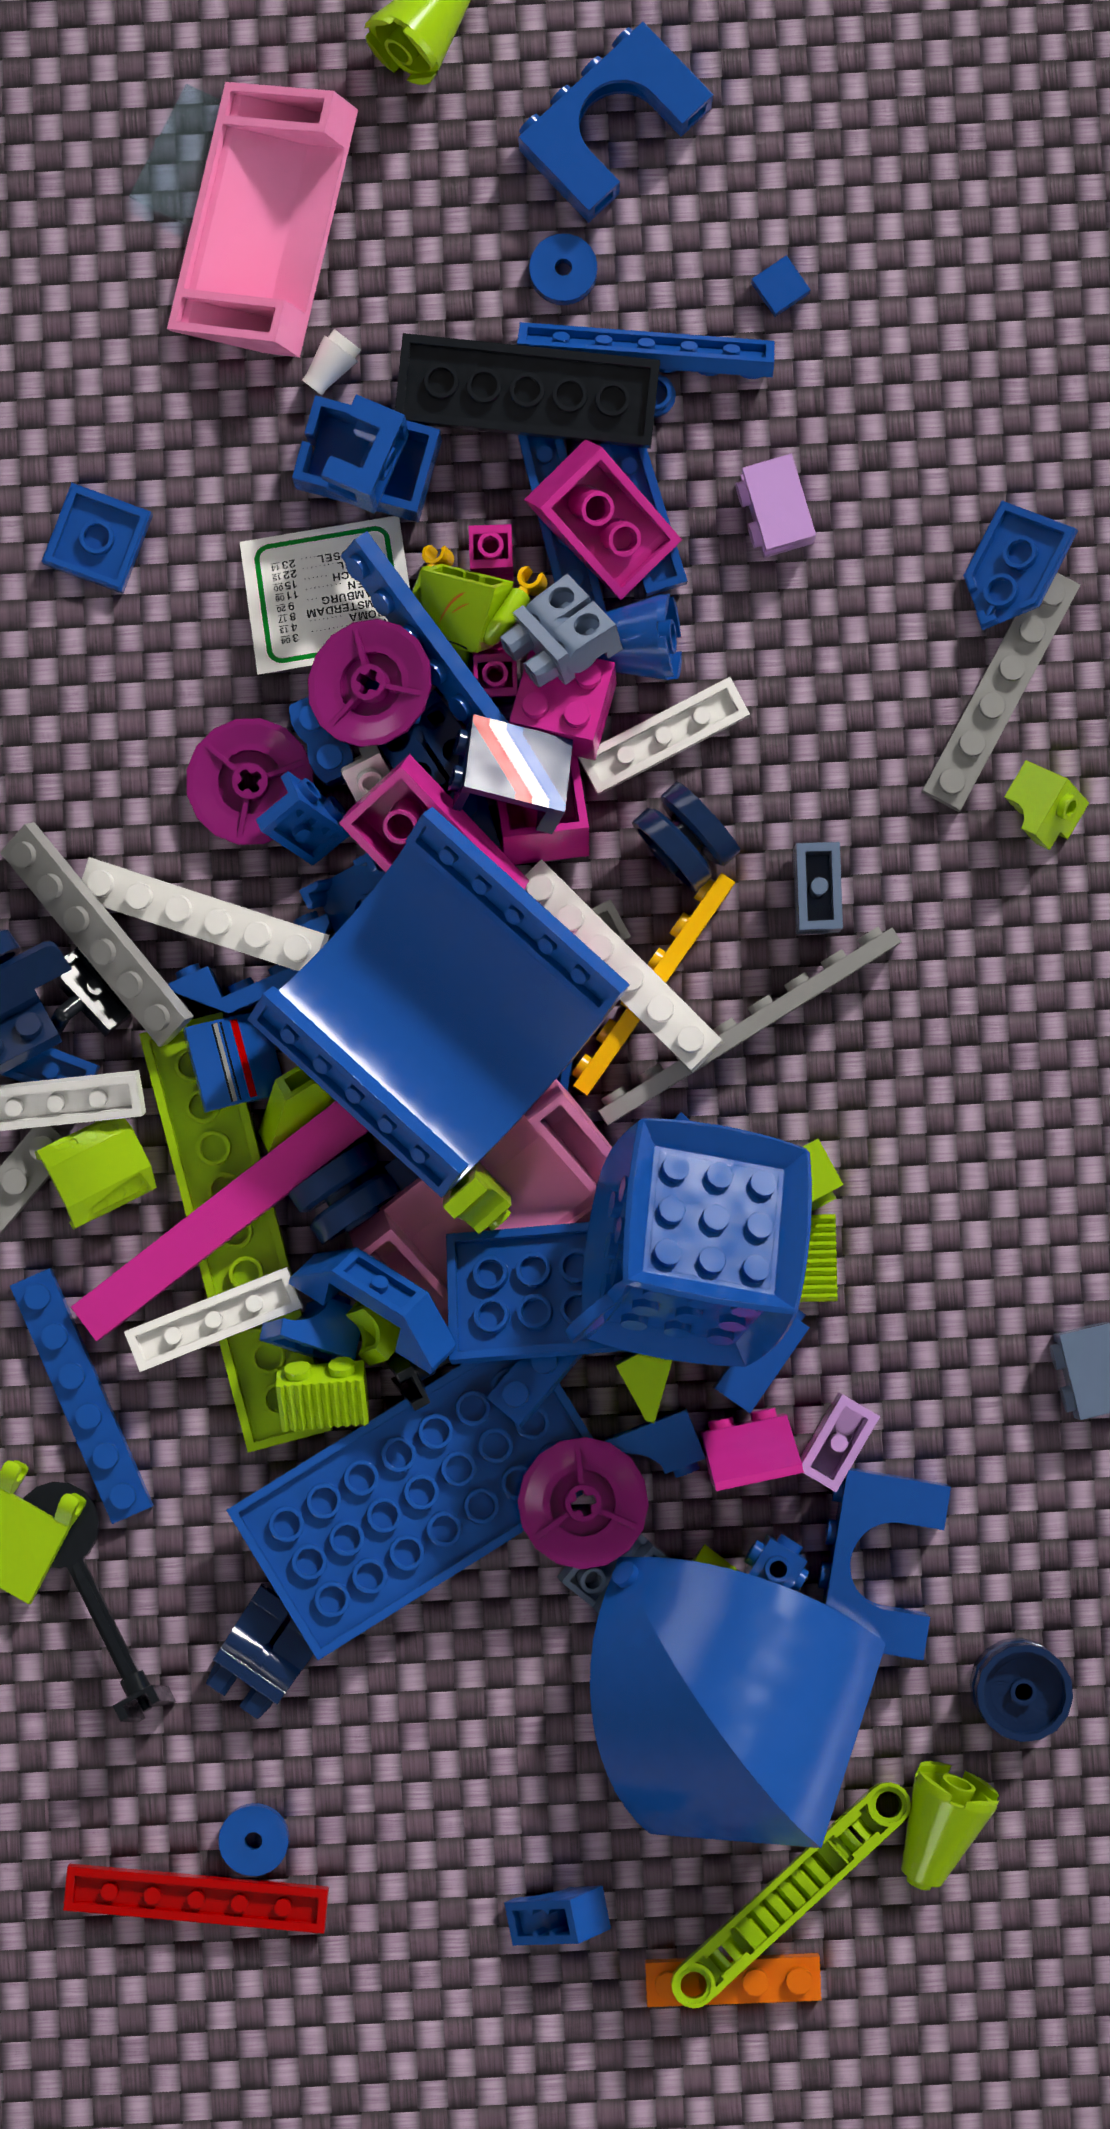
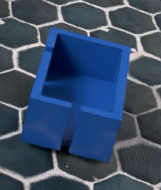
[292,395,442,523]

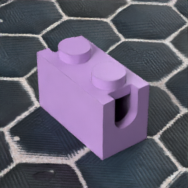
[735,453,816,558]
[800,1392,880,1492]

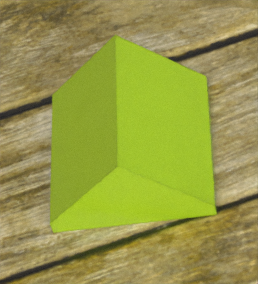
[614,1353,673,1423]

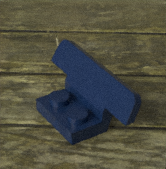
[0,941,72,1075]

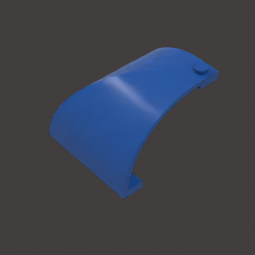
[590,1557,886,1848]

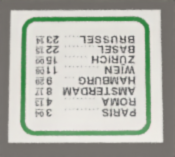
[240,516,410,675]

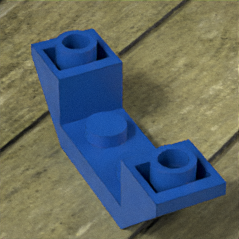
[168,911,332,1016]
[288,1247,457,1374]

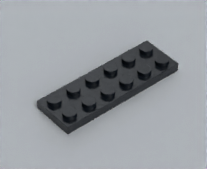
[395,333,660,449]

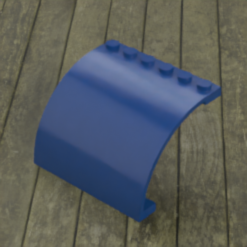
[247,807,630,1198]

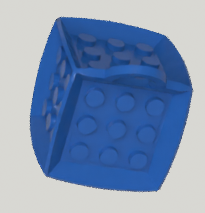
[565,1118,812,1367]

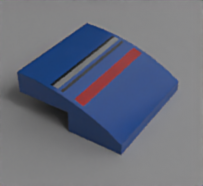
[183,1012,282,1113]

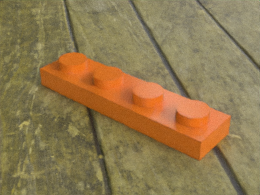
[645,1953,822,2007]

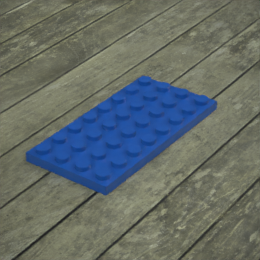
[226,1359,593,1660]

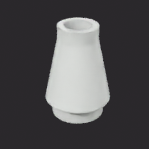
[302,329,361,395]

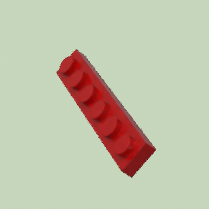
[63,1863,329,1934]

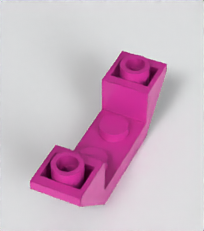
[468,524,518,698]

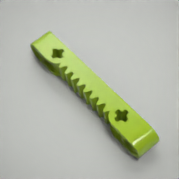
[671,1782,911,2008]

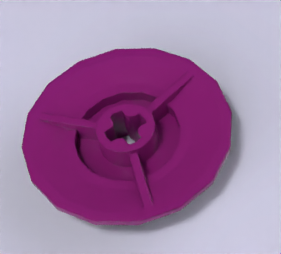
[308,619,432,747]
[186,718,313,845]
[518,1437,649,1569]

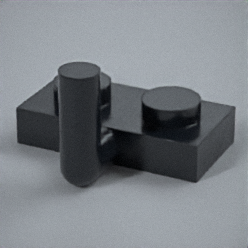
[50,947,133,1037]

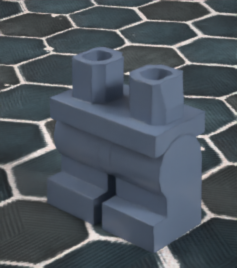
[500,573,623,688]

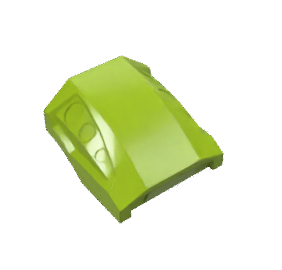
[34,1118,157,1230]

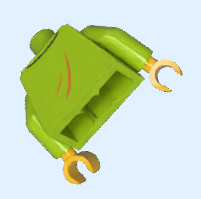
[412,545,547,667]

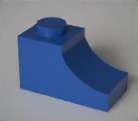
[259,1295,361,1363]
[605,1408,706,1478]
[504,1886,611,1946]

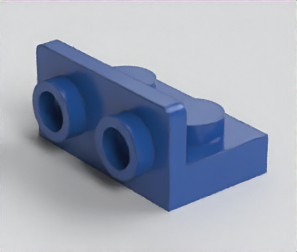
[256,771,350,866]

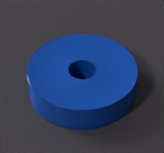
[529,233,597,305]
[219,1803,289,1876]

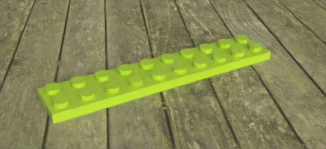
[139,1012,333,1453]

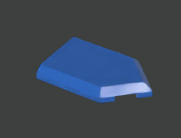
[963,501,1078,630]

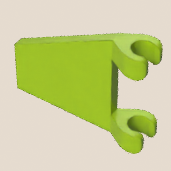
[0,1460,86,1604]

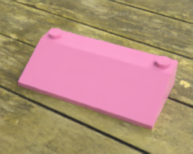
[167,82,358,358]
[349,1079,612,1327]

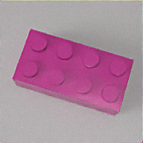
[339,754,529,890]

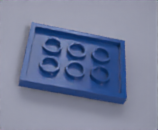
[446,1222,625,1364]

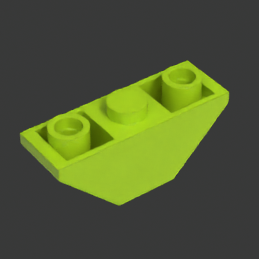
[258,1066,335,1153]

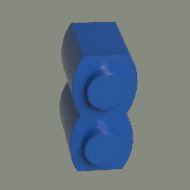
[289,696,356,789]

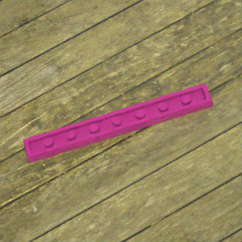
[71,1101,369,1341]

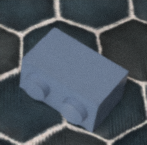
[793,842,843,934]
[1050,1322,1110,1420]

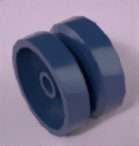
[632,781,740,893]
[288,1141,401,1245]
[970,1638,1073,1742]

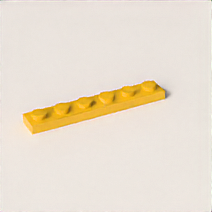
[571,872,735,1097]

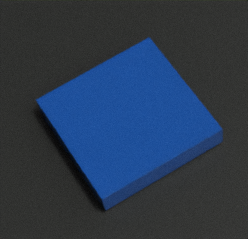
[42,483,153,594]

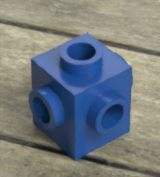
[743,1534,809,1592]

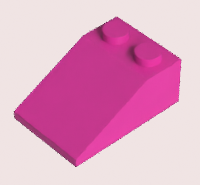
[524,440,682,600]
[495,755,589,865]
[700,1407,804,1491]

